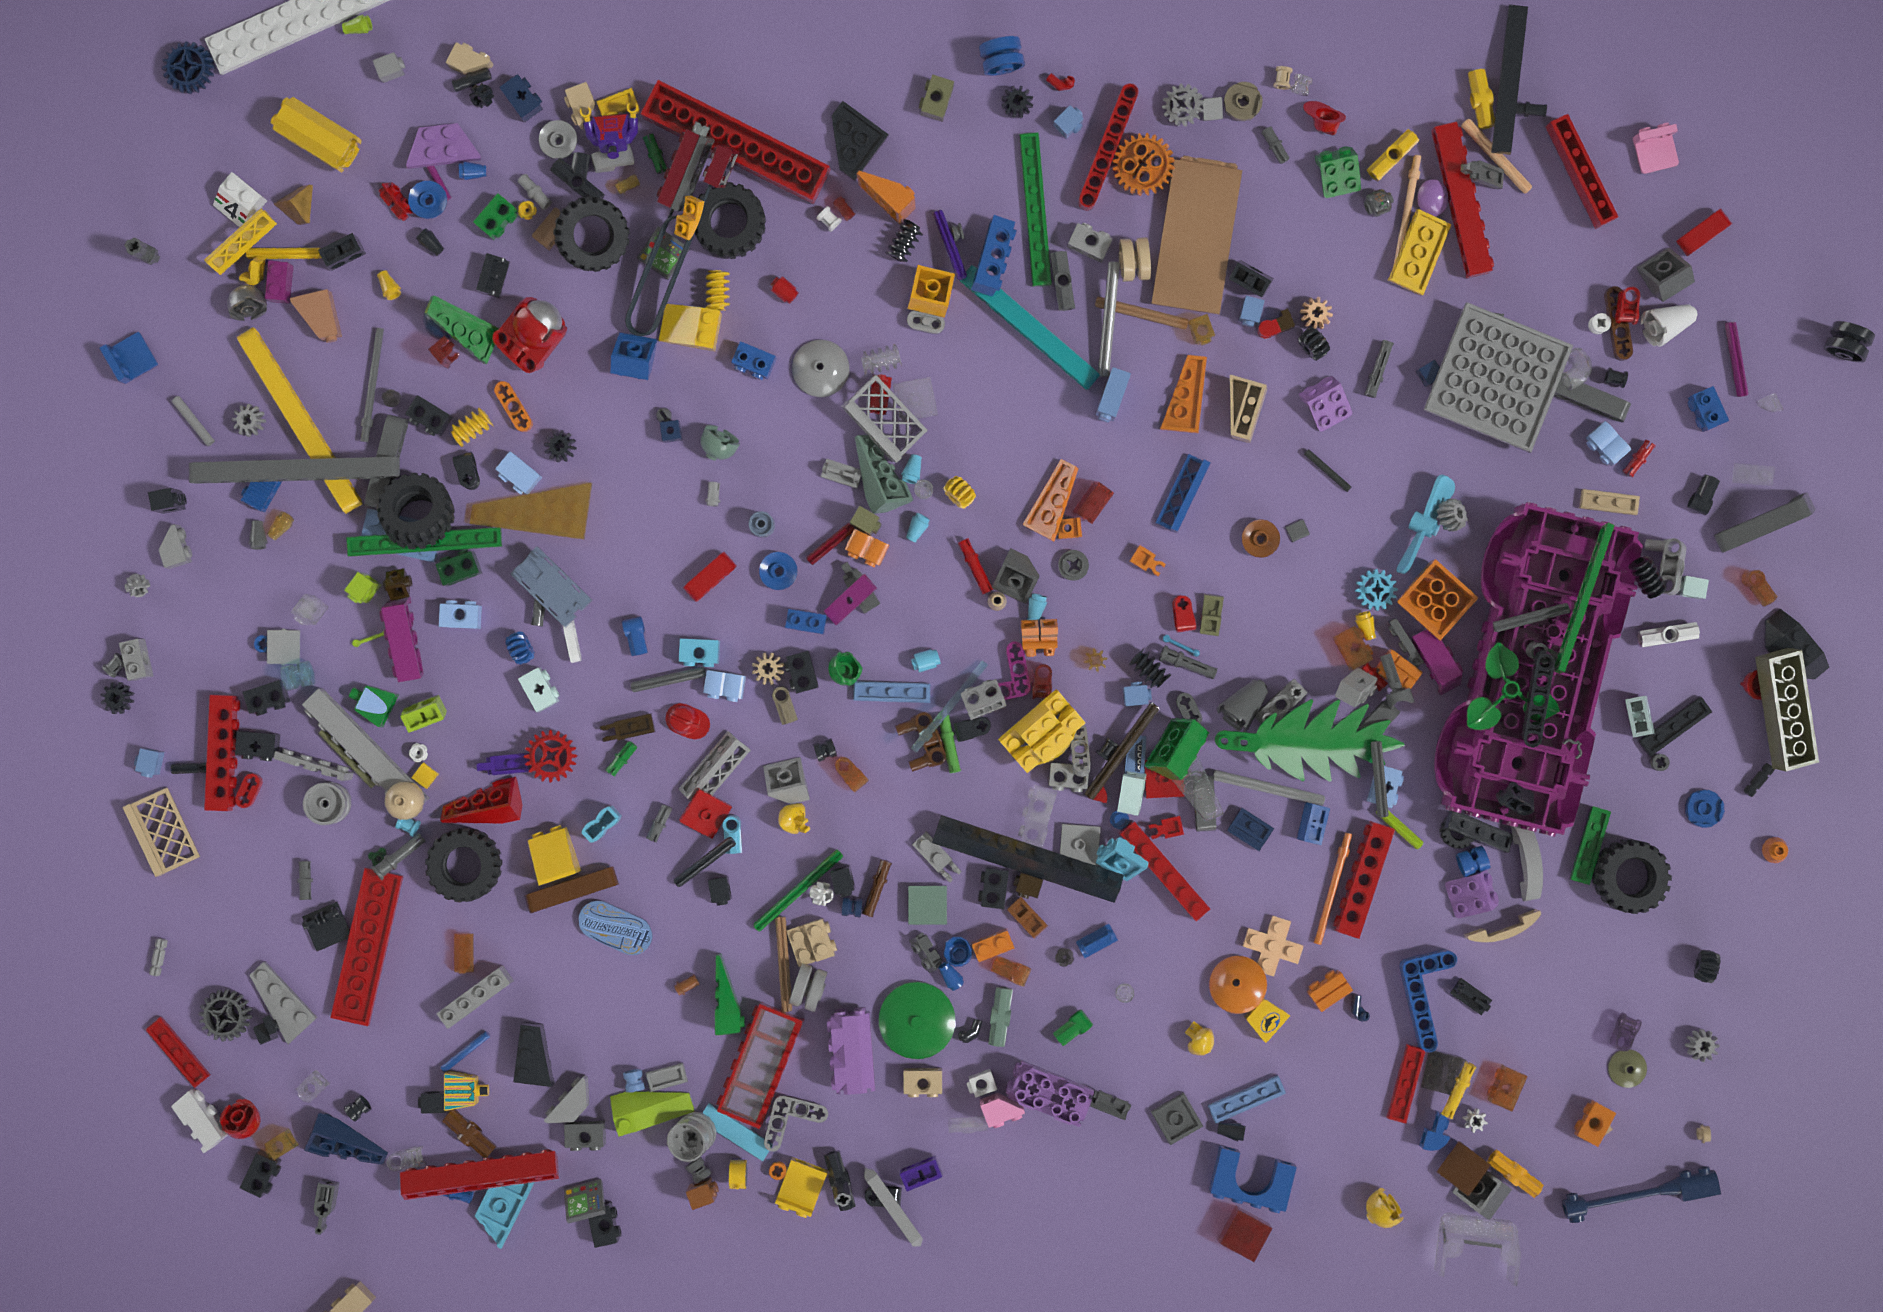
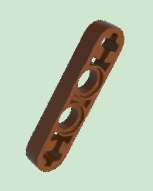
[1604,286,1633,361]

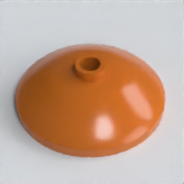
[1209,956,1267,1014]

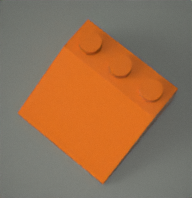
[857,171,916,225]
[1397,559,1478,641]

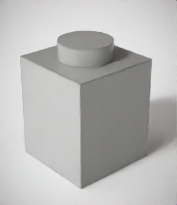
[373,52,406,83]

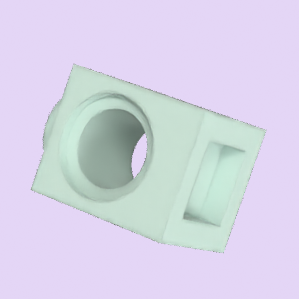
[1677,576,1709,599]

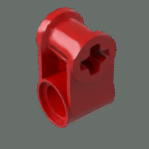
[1615,287,1640,325]
[1172,595,1196,633]

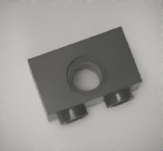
[564,1121,606,1151]

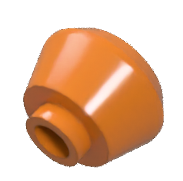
[1762,837,1788,863]

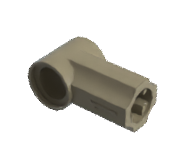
[772,686,798,725]

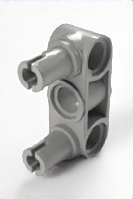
[1645,538,1686,596]
[1255,678,1308,726]

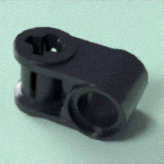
[452,451,480,490]
[953,717,991,742]
[1496,782,1534,815]
[865,1186,902,1207]

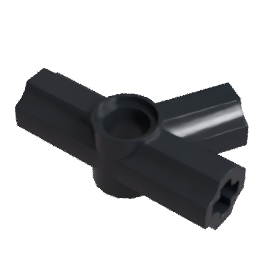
[550,152,605,199]
[824,1150,856,1211]

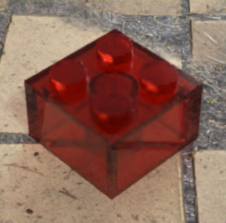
[1218,1205,1273,1262]

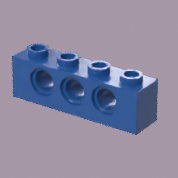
[971,215,1017,297]

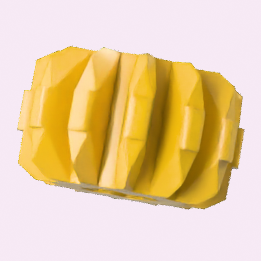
[943,476,976,509]

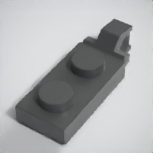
[1461,160,1504,190]
[841,562,881,614]
[1388,618,1424,667]

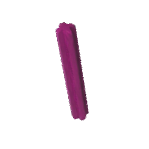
[1725,322,1749,397]

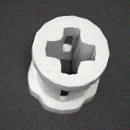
[816,206,842,232]

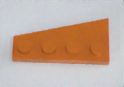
[1160,355,1207,434]

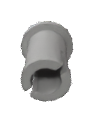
[705,482,720,507]

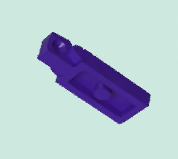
[476,753,531,775]

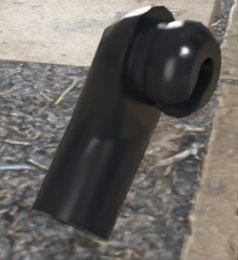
[958,1019,983,1043]

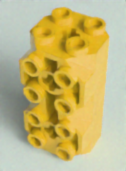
[270,97,362,173]

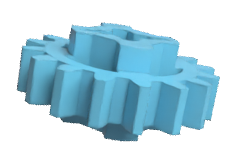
[1355,569,1398,611]

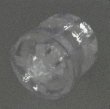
[1290,74,1313,96]

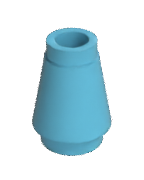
[901,454,922,484]
[906,513,930,542]
[1027,593,1048,622]

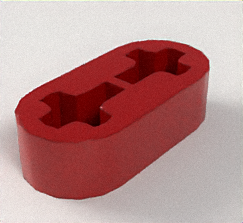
[235,773,263,808]

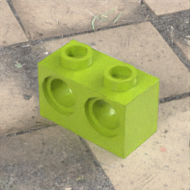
[344,572,382,604]
[400,695,447,733]

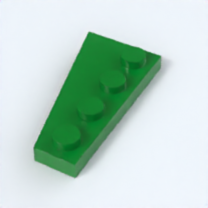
[424,295,500,364]

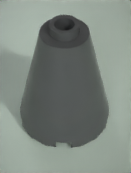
[1216,680,1268,732]

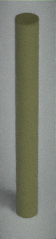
[318,730,375,789]

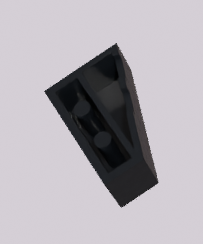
[513,1022,555,1087]

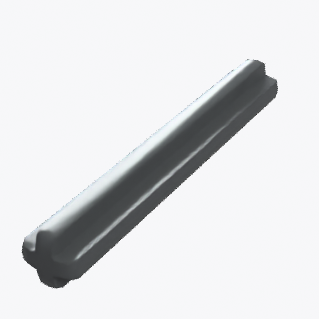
[1493,603,1570,632]
[631,667,706,692]
[1371,741,1388,817]

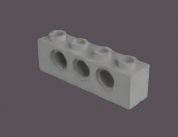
[436,966,514,1029]

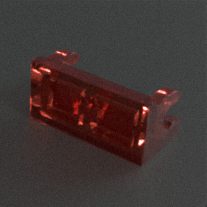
[428,336,460,369]
[1073,481,1114,524]

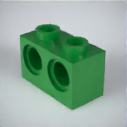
[473,193,518,240]

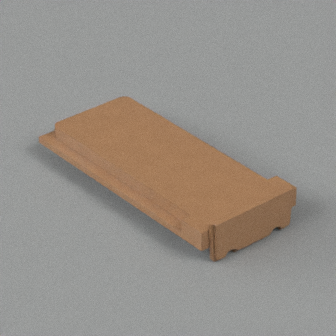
[1151,155,1243,315]

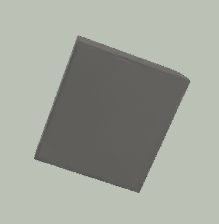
[1286,520,1310,543]

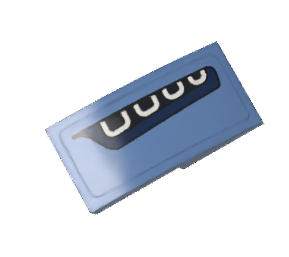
[1124,736,1146,774]

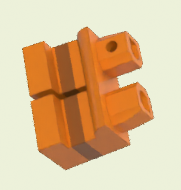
[1021,619,1058,657]

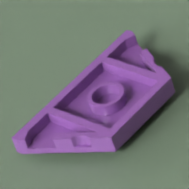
[406,123,481,169]

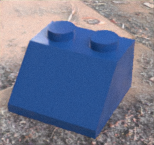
[610,332,657,380]

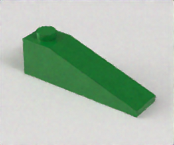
[715,953,745,1035]

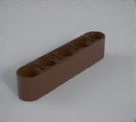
[524,866,619,913]

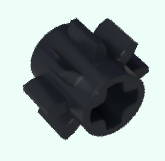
[469,83,494,108]

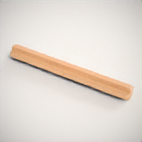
[1461,119,1532,194]

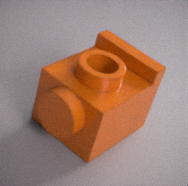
[1057,517,1082,540]

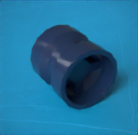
[842,897,863,918]

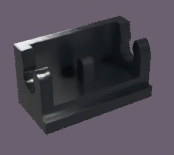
[476,253,510,298]

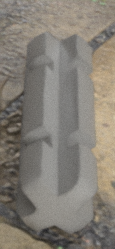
[149,938,168,976]

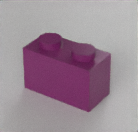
[265,260,294,304]

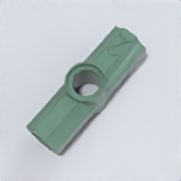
[988,987,1013,1047]

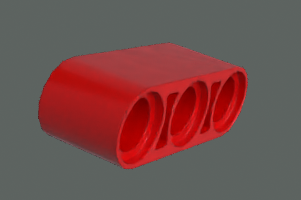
[1676,208,1732,256]
[683,551,737,602]

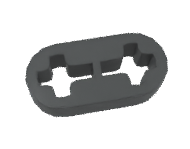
[1176,693,1202,724]

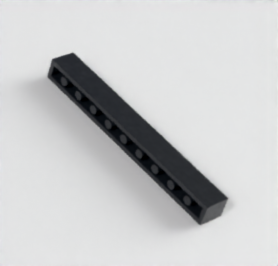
[932,815,1124,903]

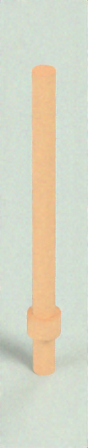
[1393,155,1421,266]

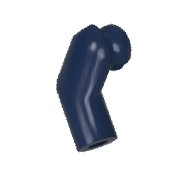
[1350,994,1370,1022]

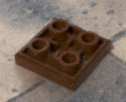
[1436,1141,1491,1196]

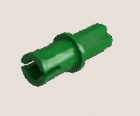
[605,741,637,777]

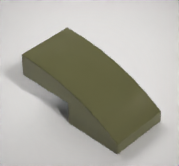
[1199,593,1224,636]

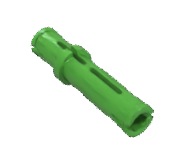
[937,715,961,774]

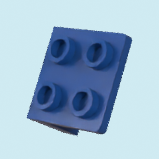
[99,332,158,384]

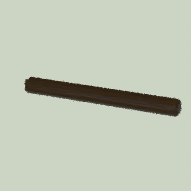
[1084,702,1159,800]

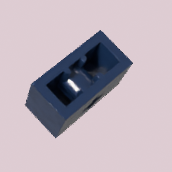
[499,74,543,122]

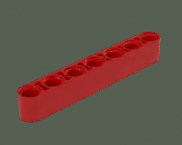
[1078,83,1139,211]

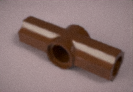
[442,1109,497,1158]

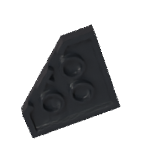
[831,101,889,182]

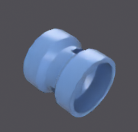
[623,1069,645,1092]

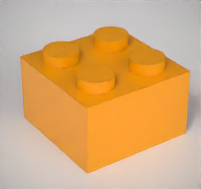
[907,265,955,318]

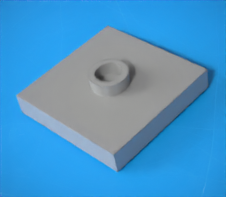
[1060,824,1101,865]

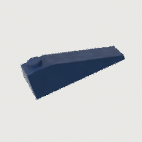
[304,1113,388,1165]

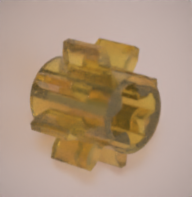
[1084,648,1108,672]

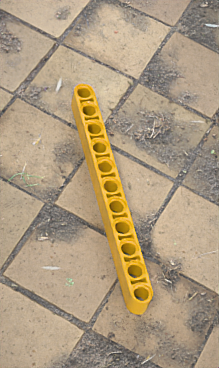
[237,327,363,514]

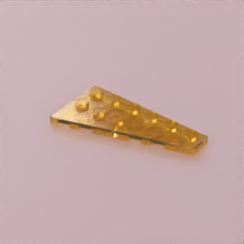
[470,483,593,540]

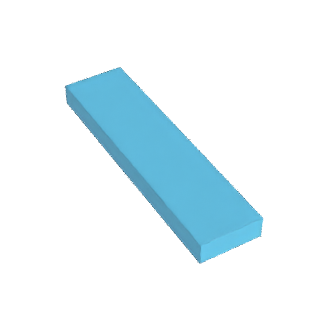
[703,1103,773,1161]

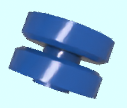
[979,36,1025,76]

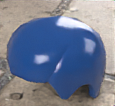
[943,937,973,967]

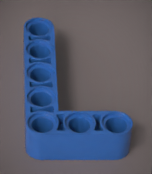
[1399,949,1457,1052]

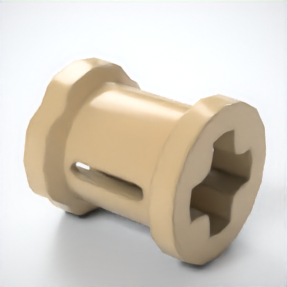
[1273,66,1293,90]

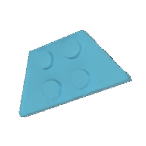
[475,1182,535,1249]

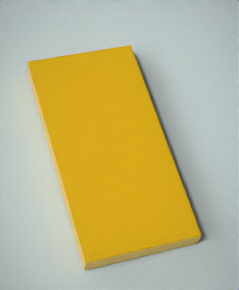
[1388,209,1452,295]

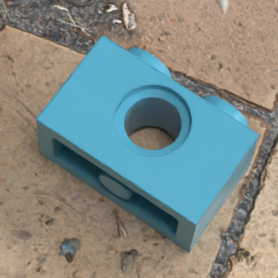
[679,639,720,667]

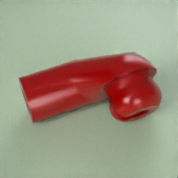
[1046,73,1075,91]

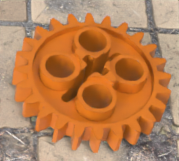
[1113,133,1175,196]

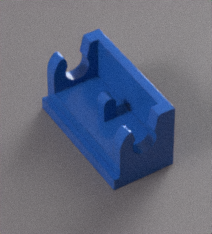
[1297,802,1330,845]

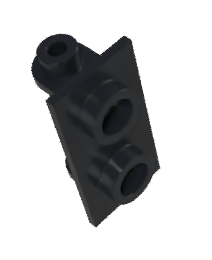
[1450,978,1492,1016]

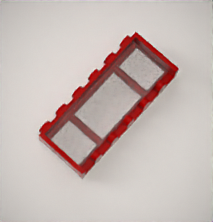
[716,1002,804,1129]

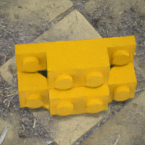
[998,689,1085,773]

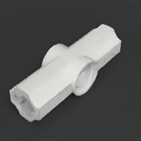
[1637,622,1700,648]

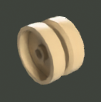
[1119,237,1151,282]

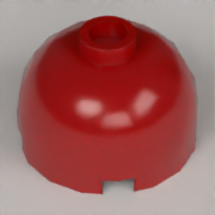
[219,1099,261,1139]

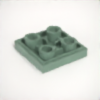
[908,885,947,925]

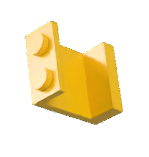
[775,1157,828,1218]

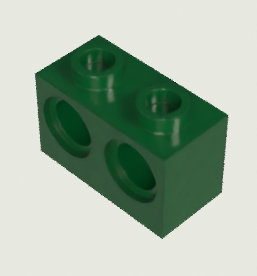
[435,549,483,587]

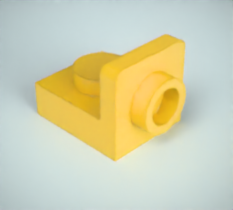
[239,256,266,285]

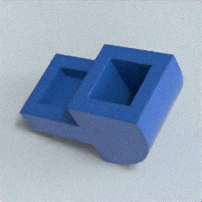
[1419,1111,1450,1151]

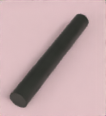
[1304,449,1352,492]

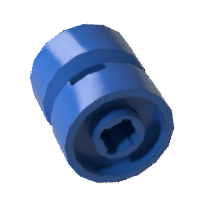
[1456,845,1491,877]

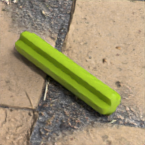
[1376,810,1424,849]

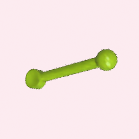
[352,631,384,647]

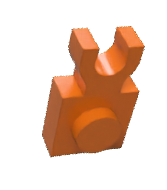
[1129,545,1166,577]

